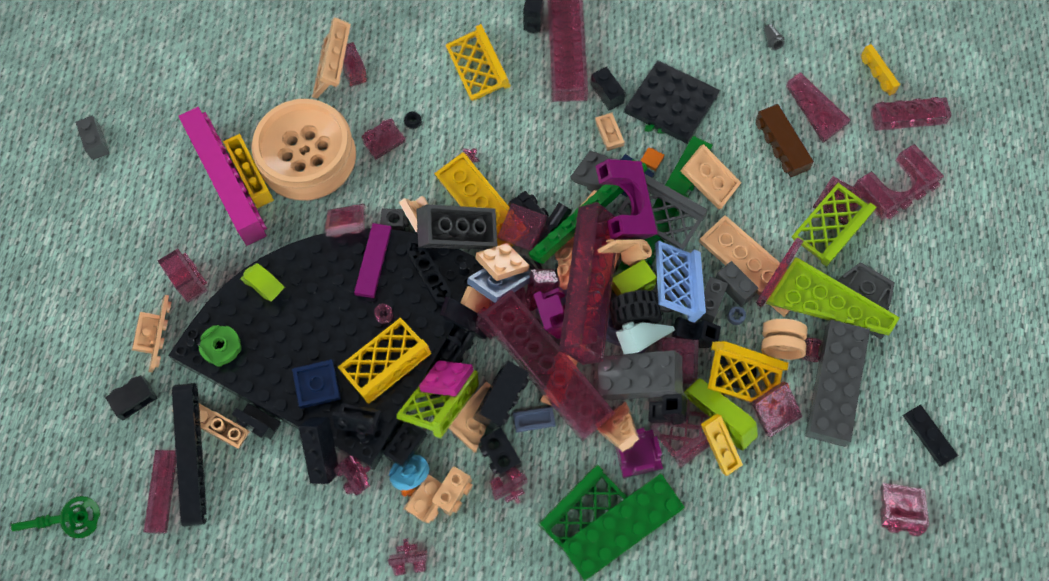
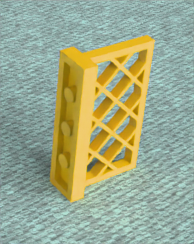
[445,24,511,101]
[338,317,432,404]
[708,341,789,409]

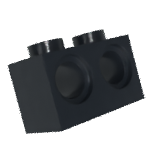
[479,428,522,478]

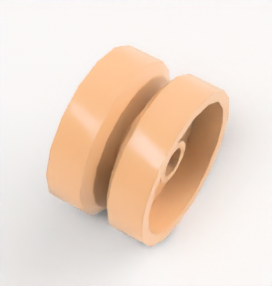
[761,319,808,360]

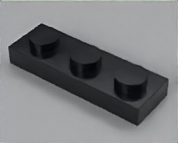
[903,404,958,467]

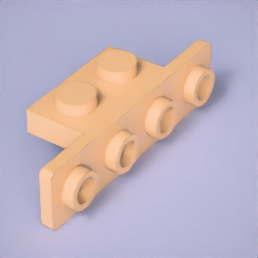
[132,295,171,373]

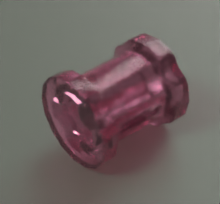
[802,338,822,362]

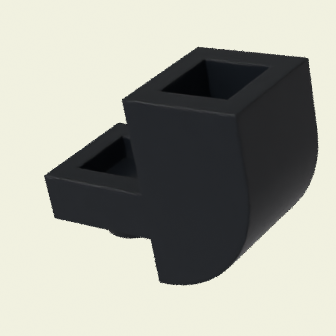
[672,317,721,348]
[648,394,687,425]

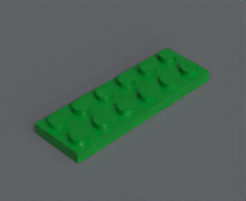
[560,473,685,581]

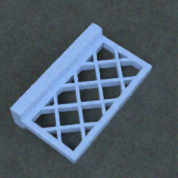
[655,241,706,323]

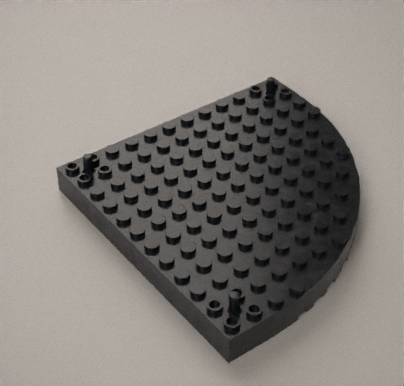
[168,228,484,470]

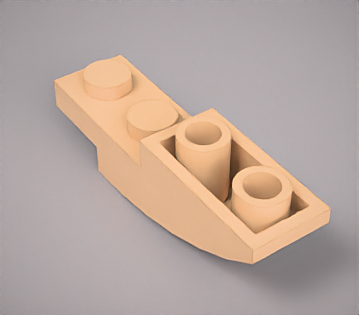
[172,403,250,449]

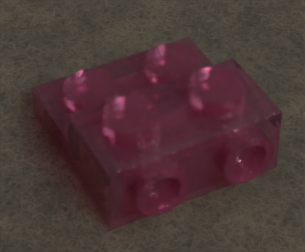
[880,483,930,536]

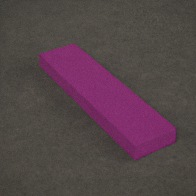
[354,223,392,298]

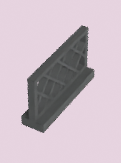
[618,174,708,250]

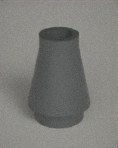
[763,24,785,50]

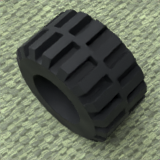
[609,290,662,331]

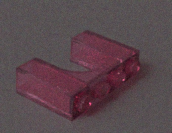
[853,144,944,220]

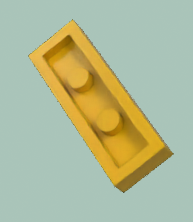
[861,44,900,96]
[701,414,743,476]

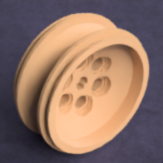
[252,99,356,201]

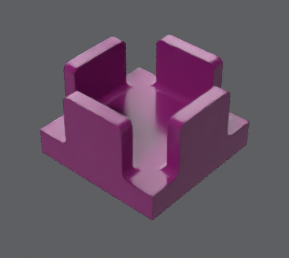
[533,288,576,339]
[615,428,663,478]

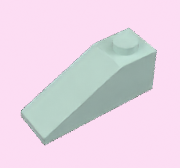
[616,321,675,355]

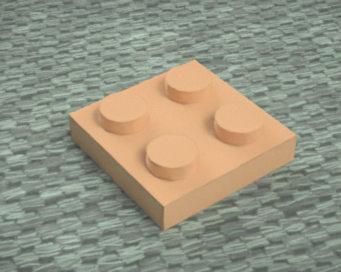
[475,243,529,281]

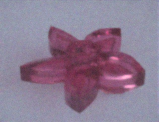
[463,148,480,163]

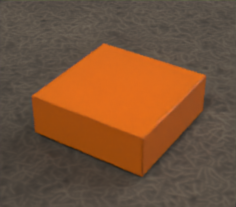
[640,147,665,171]

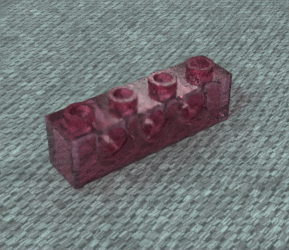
[870,97,952,131]

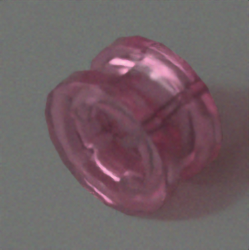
[374,304,393,323]

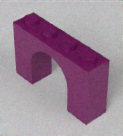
[595,159,657,240]

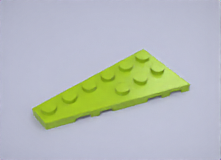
[766,257,900,336]

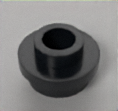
[404,111,422,129]

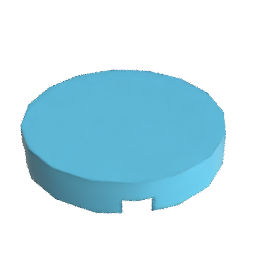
[389,455,429,490]

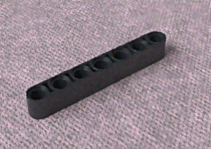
[172,383,207,527]

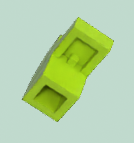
[240,263,285,302]

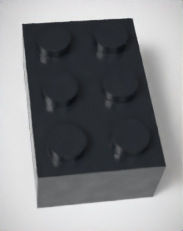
[473,360,529,430]

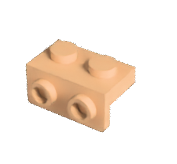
[432,467,473,516]

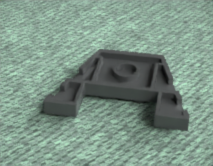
[837,262,895,339]

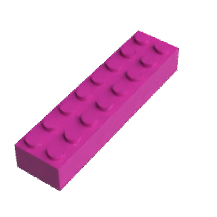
[178,107,267,246]

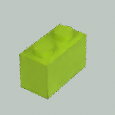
[610,259,657,296]

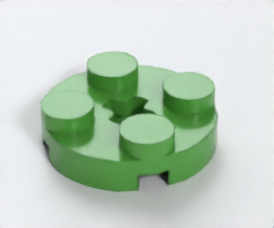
[199,325,242,366]

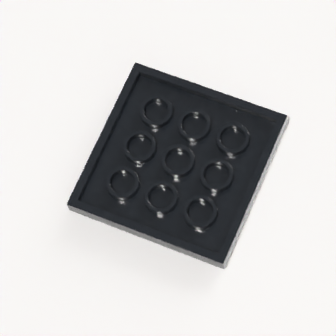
[624,60,720,144]

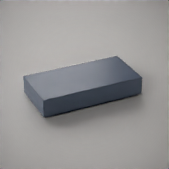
[513,406,556,433]

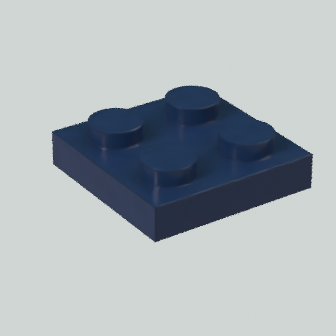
[292,360,341,409]

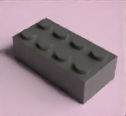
[416,204,497,250]
[597,350,683,400]

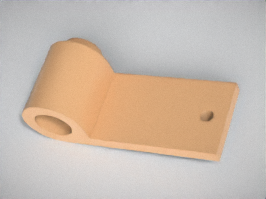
[597,239,652,266]

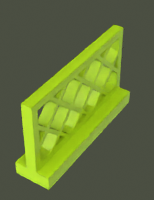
[791,183,876,267]
[397,370,479,438]

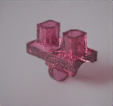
[334,455,370,496]
[490,467,527,504]
[388,539,428,576]

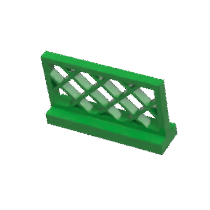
[537,465,627,549]

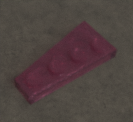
[786,72,851,143]

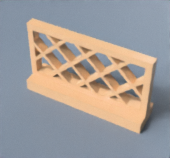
[312,17,351,98]

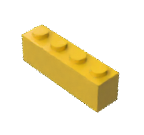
[223,134,274,209]

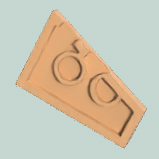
[595,401,639,452]

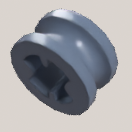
[727,306,746,325]

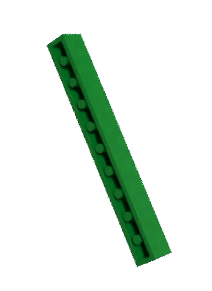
[608,136,713,294]

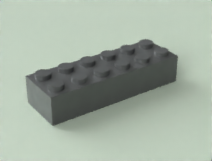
[805,320,870,447]

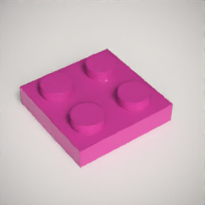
[419,361,474,396]

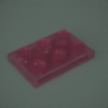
[325,203,366,237]

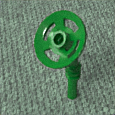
[11,496,100,539]

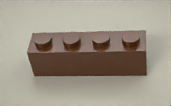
[755,104,814,177]

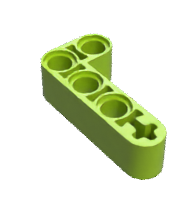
[684,378,758,451]

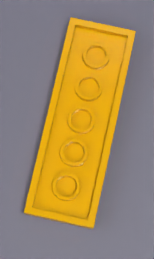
[434,152,530,247]

